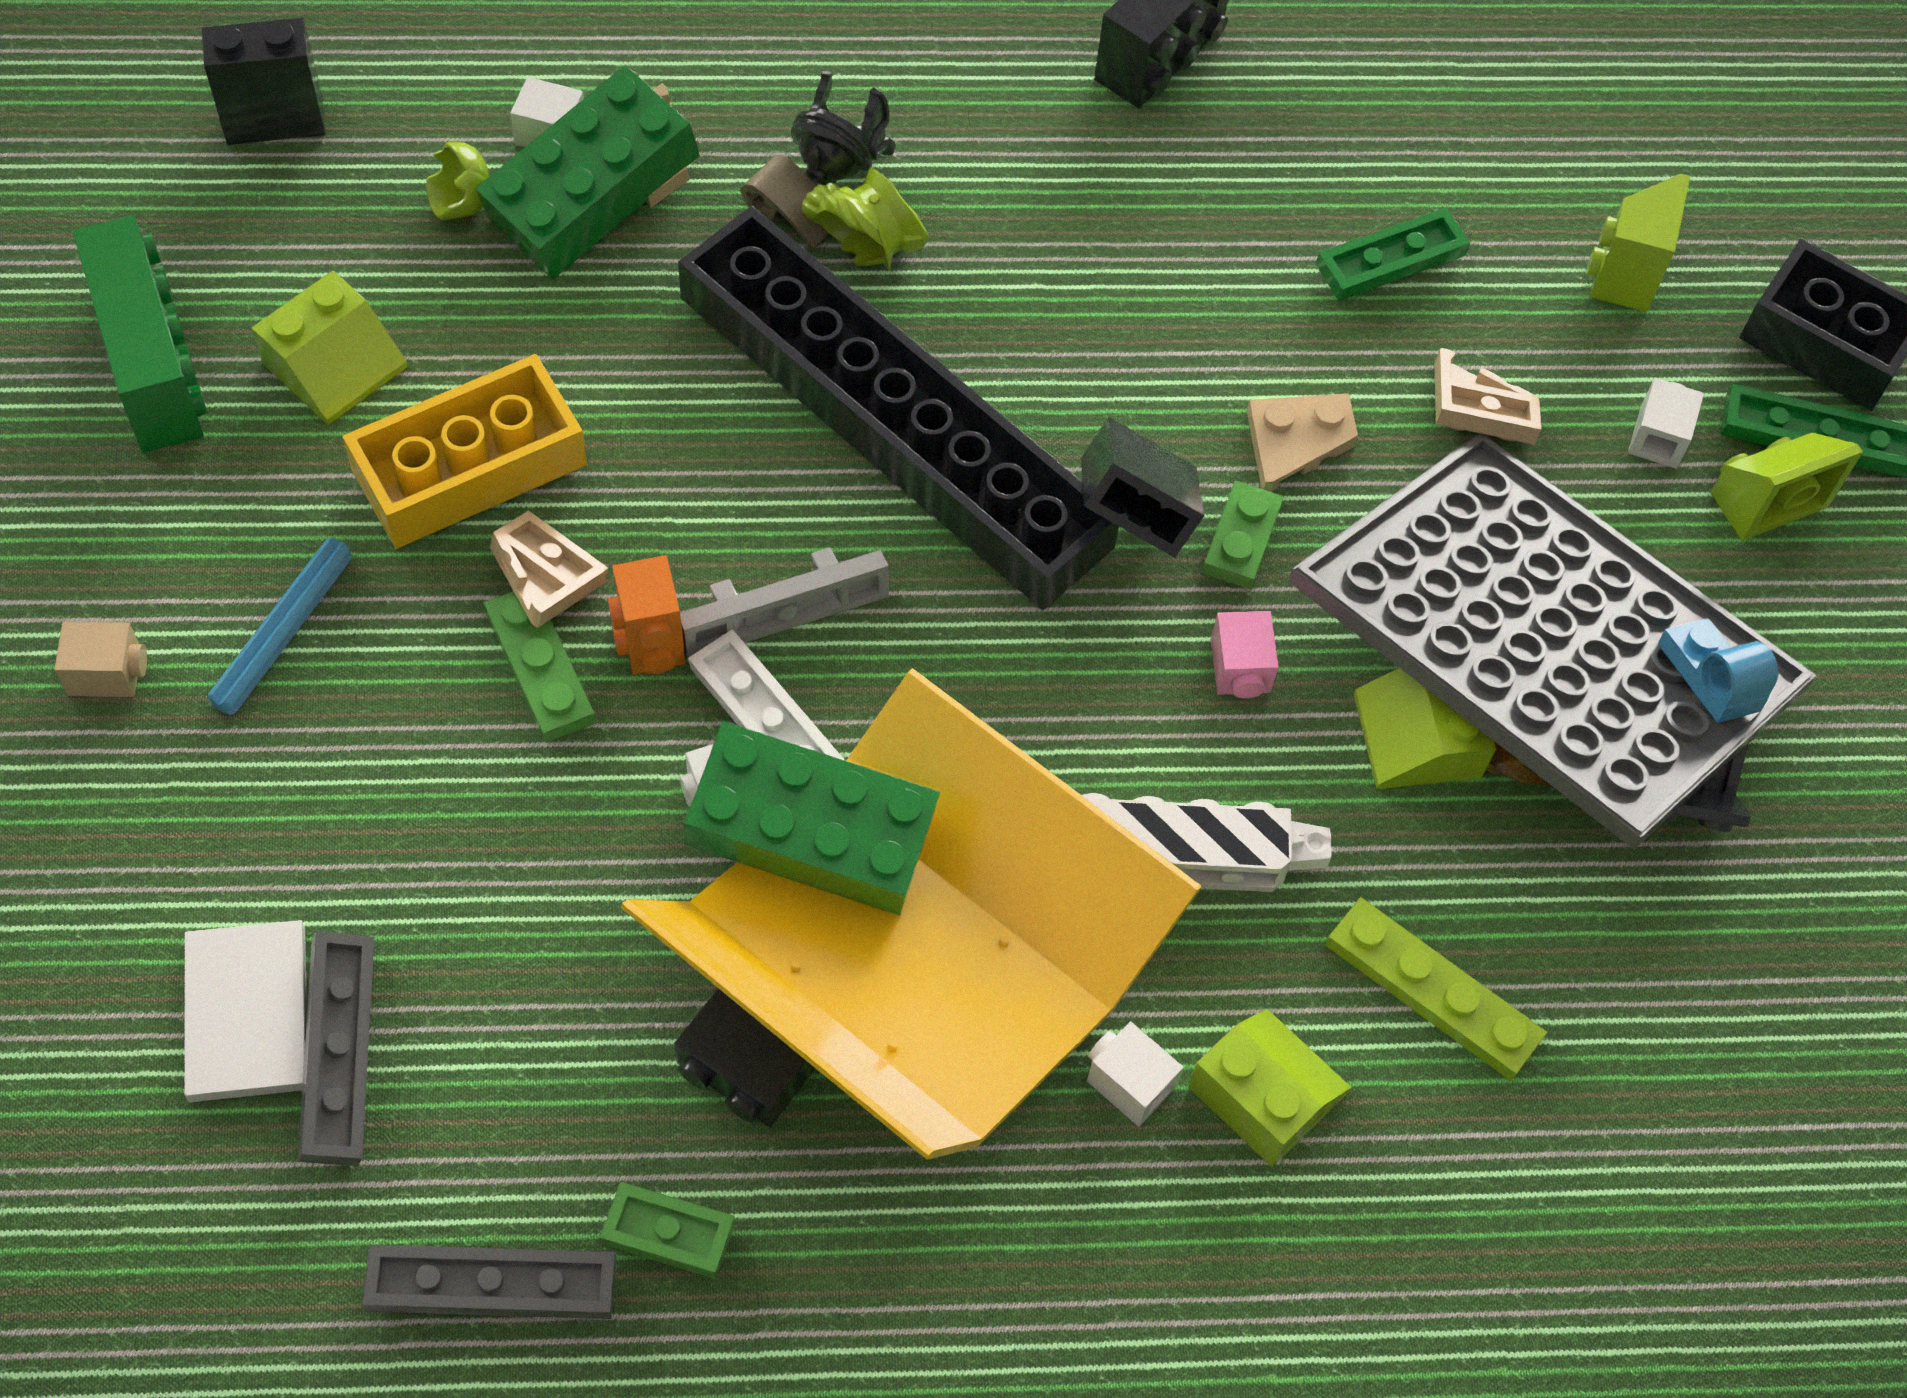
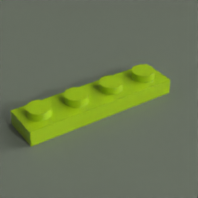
[1325,897,1547,1081]

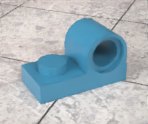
[1658,618,1778,723]

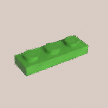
[483,591,596,743]

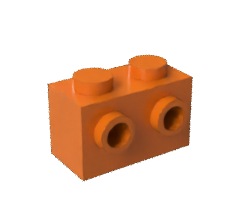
[607,555,686,675]

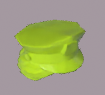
[802,167,929,270]

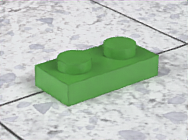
[1202,480,1284,590]
[600,1181,735,1279]

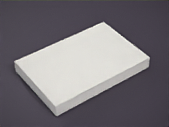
[185,920,307,1102]

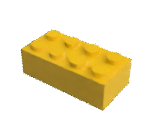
[342,354,587,550]

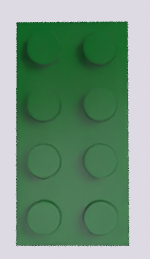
[475,64,700,280]
[72,214,208,453]
[684,720,940,915]

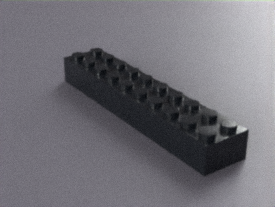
[678,206,1119,611]

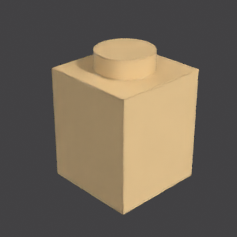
[54,621,147,697]

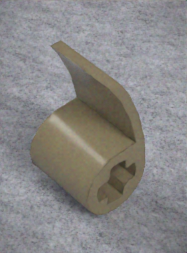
[741,154,830,250]

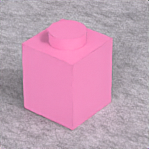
[1210,611,1279,698]

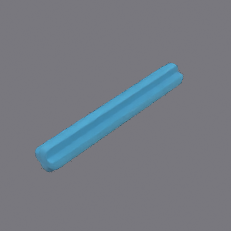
[208,537,352,716]

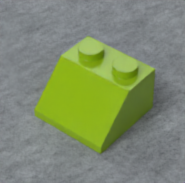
[1586,174,1690,312]
[252,270,408,425]
[1710,433,1863,541]
[1354,668,1496,790]
[1188,1009,1352,1167]

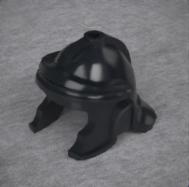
[791,70,896,185]

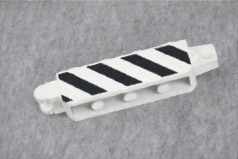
[1082,793,1332,892]

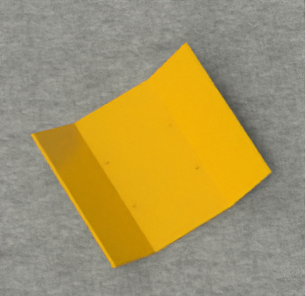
[621,668,1201,1160]

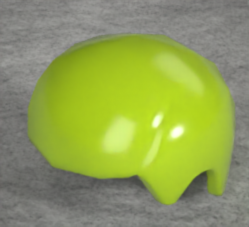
[426,140,490,221]

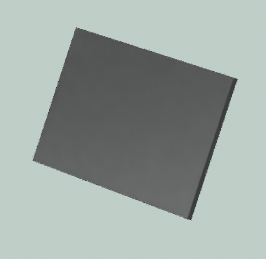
[1288,433,1816,849]

